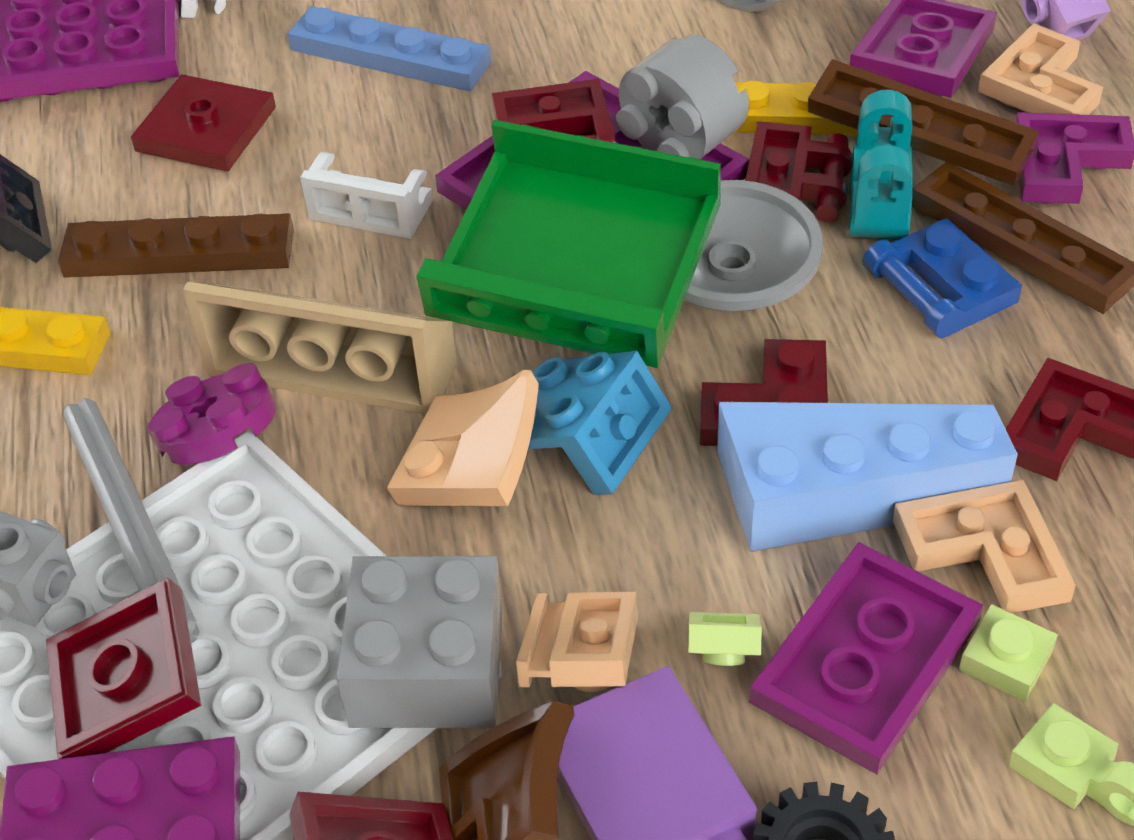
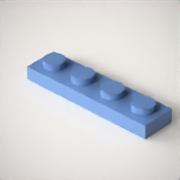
[287,6,492,92]

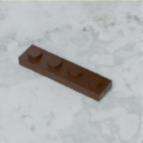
[808,59,1039,186]
[912,161,1134,314]
[58,213,294,278]

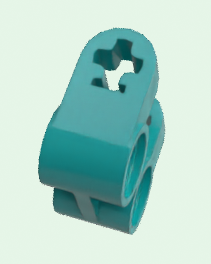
[849,90,913,240]

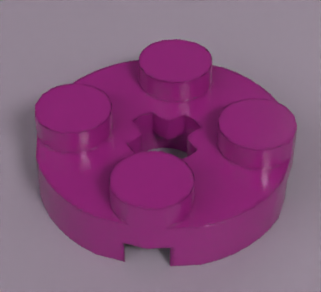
[148,363,277,465]

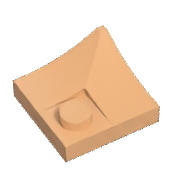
[387,370,539,506]

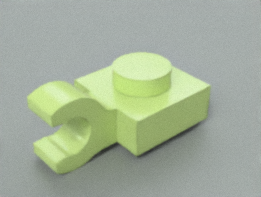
[1009,703,1134,826]

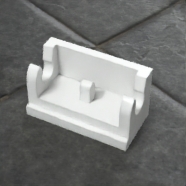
[300,152,433,239]

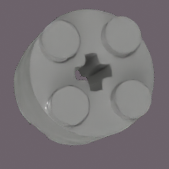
[616,34,749,159]

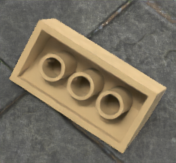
[182,281,457,414]

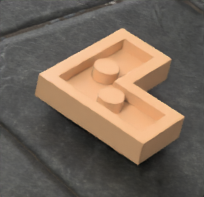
[978,23,1103,115]
[892,480,1076,613]

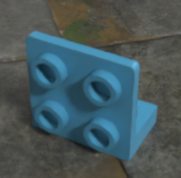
[528,351,672,495]

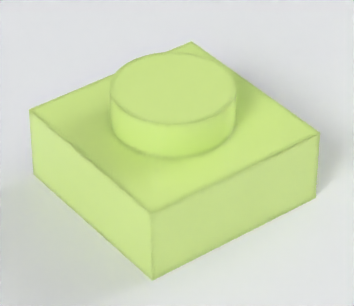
[959,604,1058,702]
[688,612,762,666]

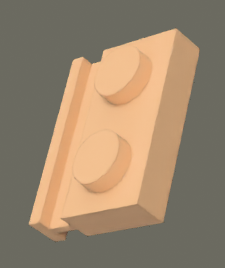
[516,592,638,692]

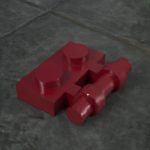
[745,121,852,222]

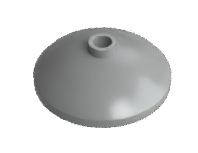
[684,180,823,312]

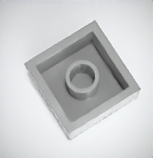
[336,556,503,728]

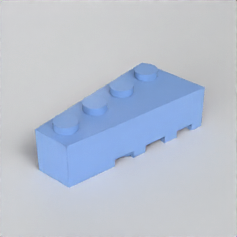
[717,402,1018,552]

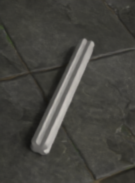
[63,398,200,643]

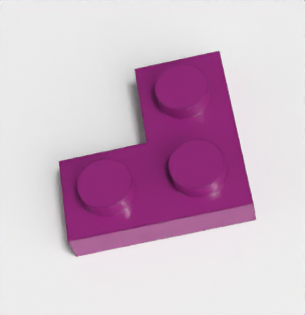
[1015,112,1134,204]

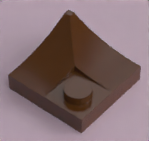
[439,701,575,840]

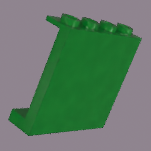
[416,120,721,368]

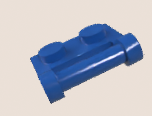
[862,218,1022,338]

